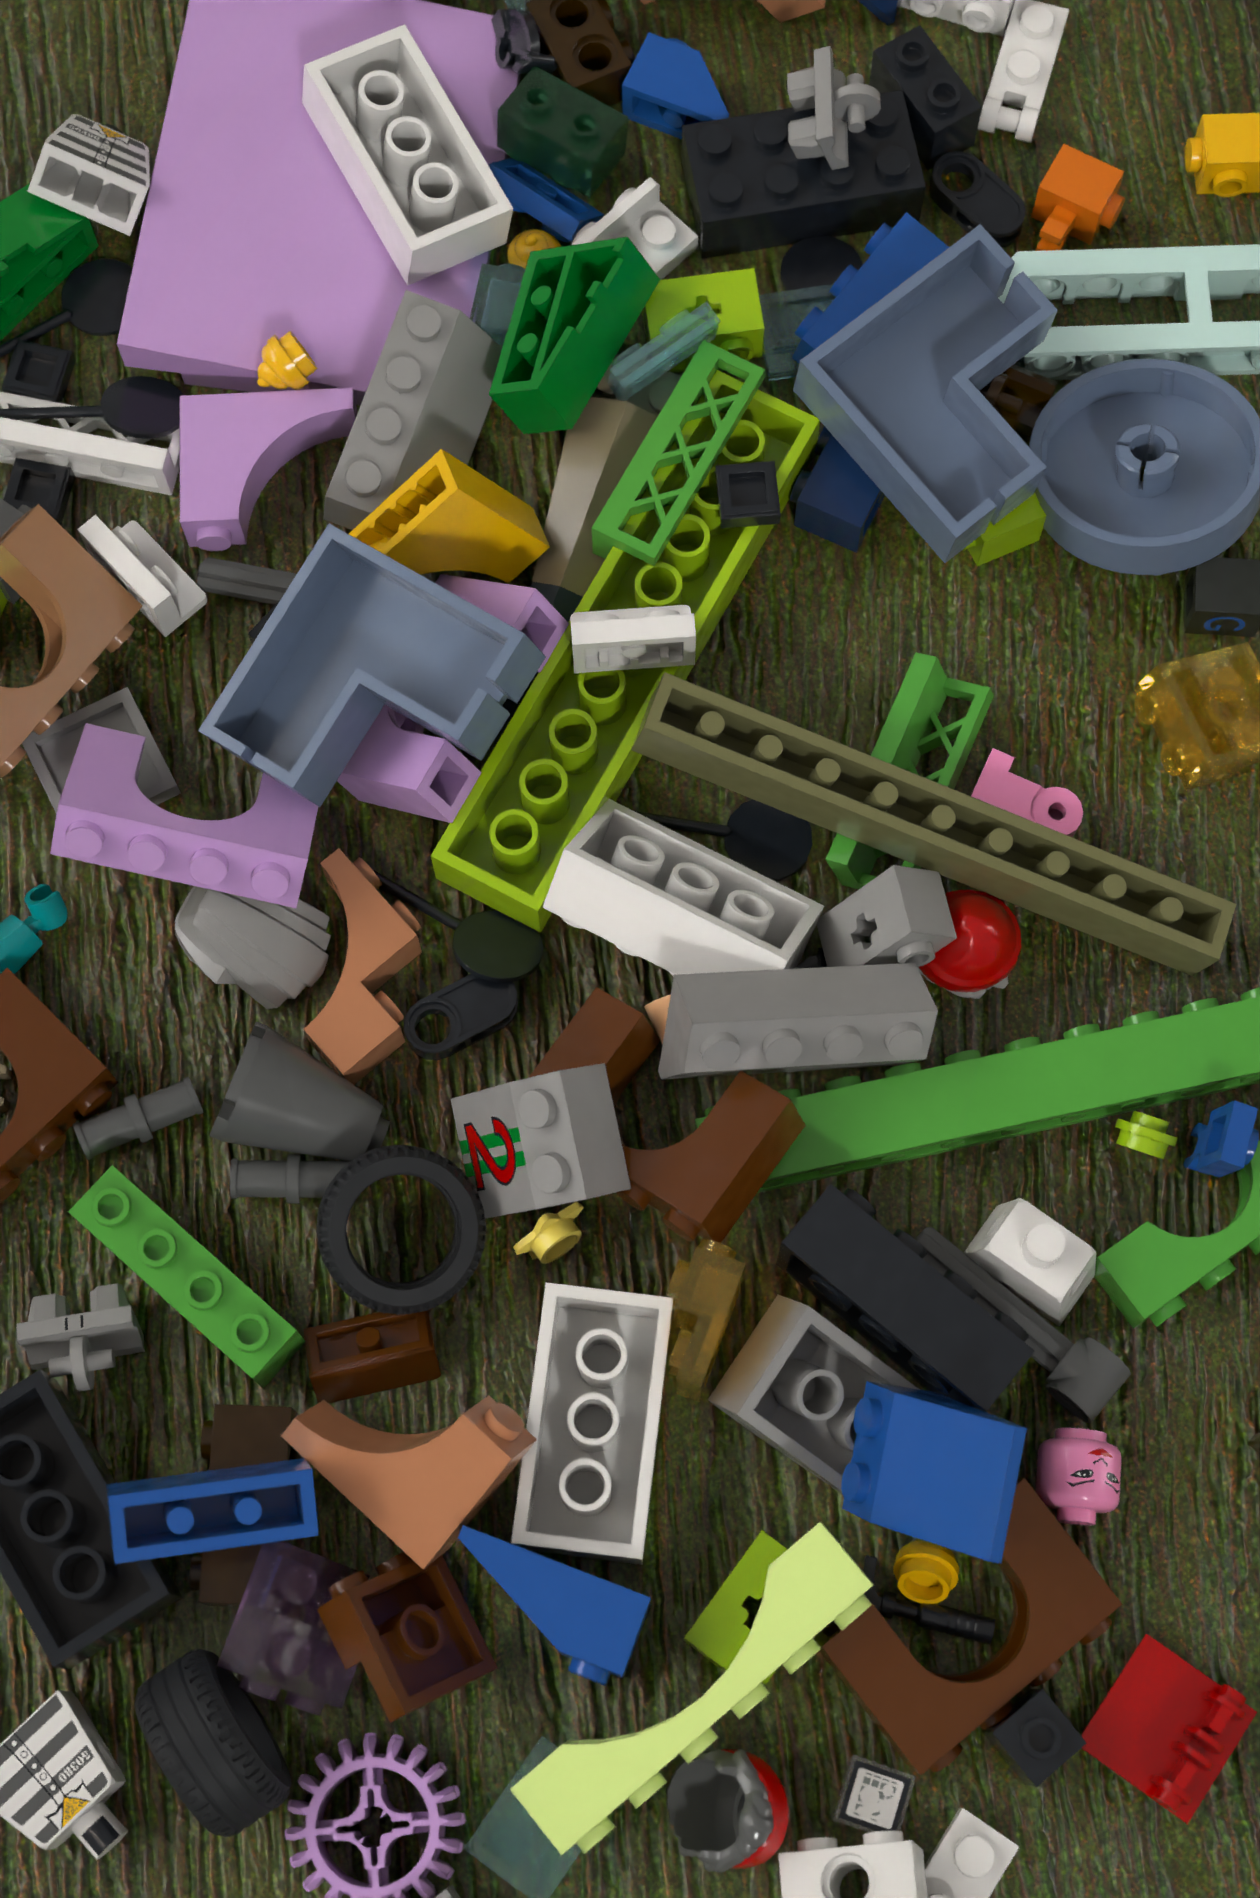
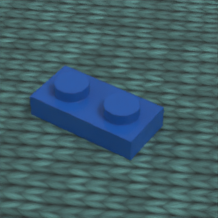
[489,157,604,242]

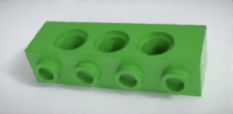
[68,1165,305,1389]

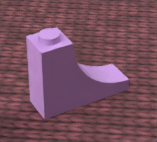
[180,388,358,551]

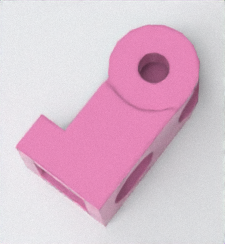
[971,748,1083,837]

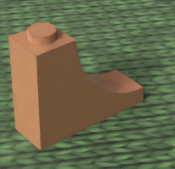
[281,1396,537,1570]

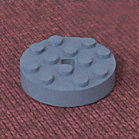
[1029,359,1260,576]

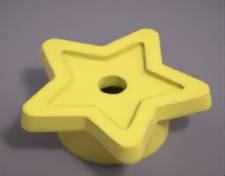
[513,1201,584,1264]

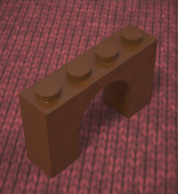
[0,968,118,1203]
[528,987,806,1247]
[813,1477,1122,1776]

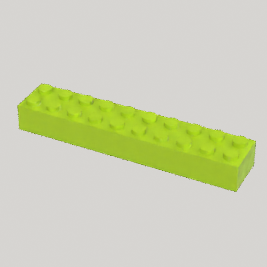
[431,370,820,933]

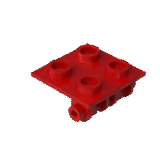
[1081,1633,1257,1824]

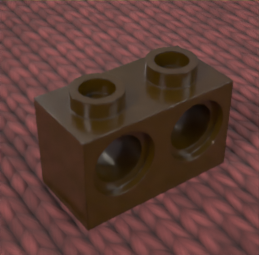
[525,0,635,121]

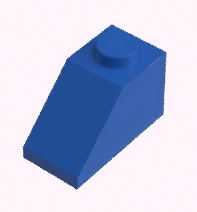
[622,32,729,139]

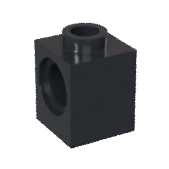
[982,1689,1087,1787]

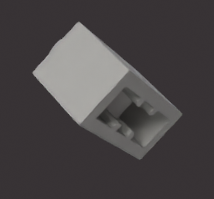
[817,865,957,967]

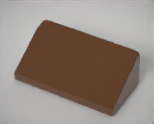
[303,1310,441,1403]

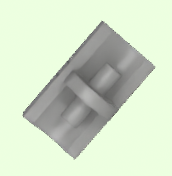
[787,46,881,170]
[17,1283,145,1392]

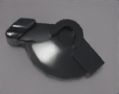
[491,9,557,75]

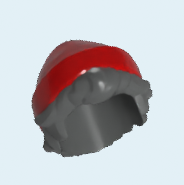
[666,1746,789,1873]

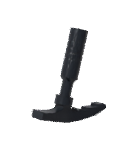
[862,1555,995,1645]

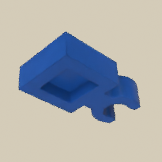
[1183,1100,1259,1178]

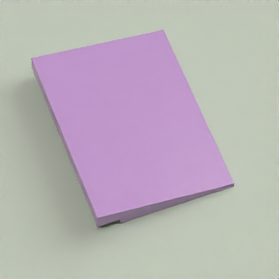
[117,0,521,405]

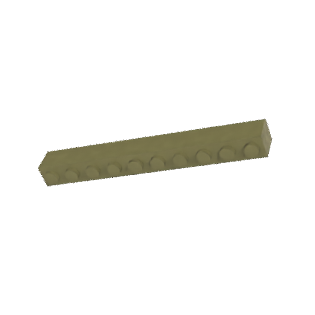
[631,672,1236,976]

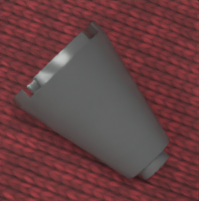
[209,1021,390,1161]

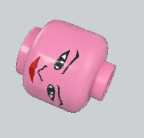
[1035,1428,1122,1525]

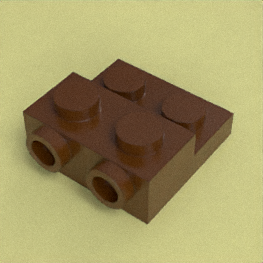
[317,1552,498,1723]

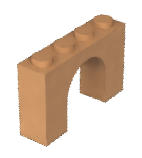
[0,504,142,778]

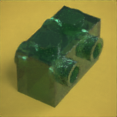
[497,66,629,198]

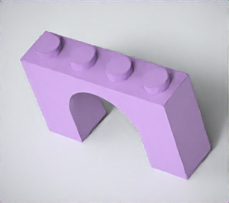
[337,574,569,823]
[50,723,318,908]

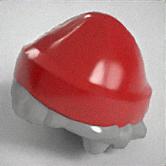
[918,889,1021,999]

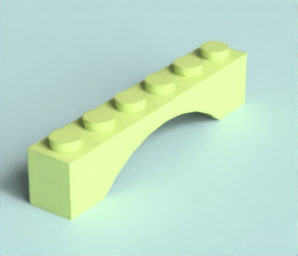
[510,1522,874,1856]

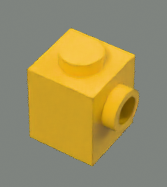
[1185,113,1260,197]

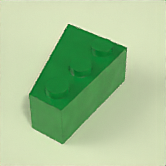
[0,183,99,341]
[489,237,660,434]

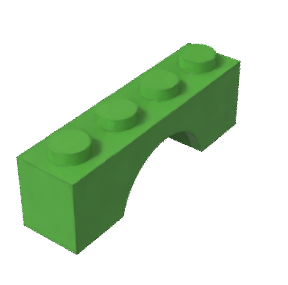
[1094,1140,1260,1329]

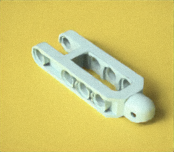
[998,244,1260,380]

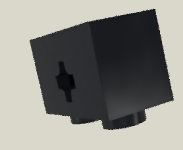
[869,25,982,171]

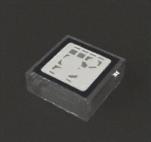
[832,1754,916,1833]

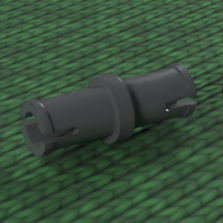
[73,1076,204,1161]
[230,1154,350,1204]

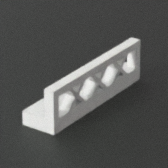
[0,391,180,496]

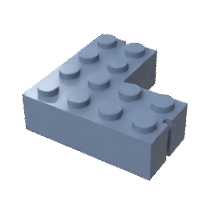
[793,224,1058,563]
[198,523,546,807]

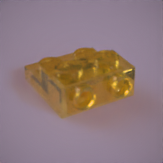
[1134,642,1260,790]
[667,1239,745,1402]

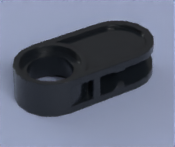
[929,151,1026,248]
[403,974,518,1060]

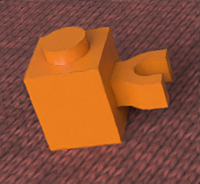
[1031,143,1125,251]

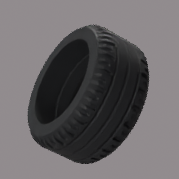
[316,1145,486,1314]
[135,1649,291,1837]

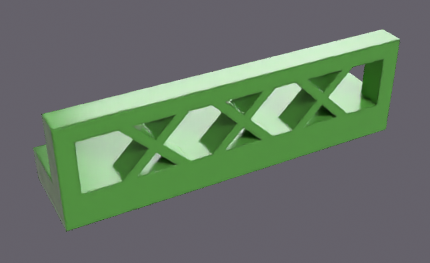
[591,340,765,566]
[825,652,994,890]

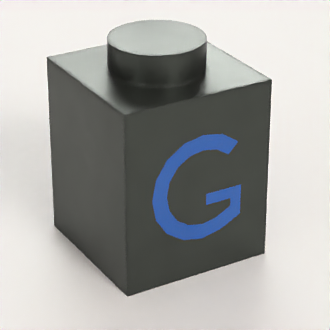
[1184,557,1260,637]

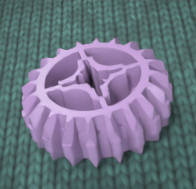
[285,1733,466,1898]

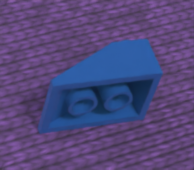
[841,1381,1027,1563]
[458,1525,651,1686]

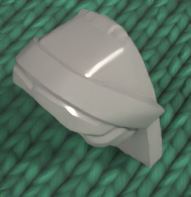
[175,886,331,1009]

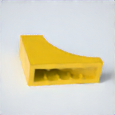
[349,449,550,584]

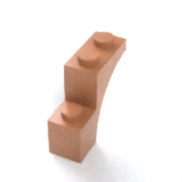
[303,848,422,1085]

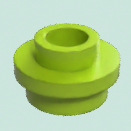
[1115,1110,1178,1160]

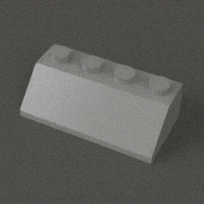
[324,290,502,530]
[658,963,938,1079]

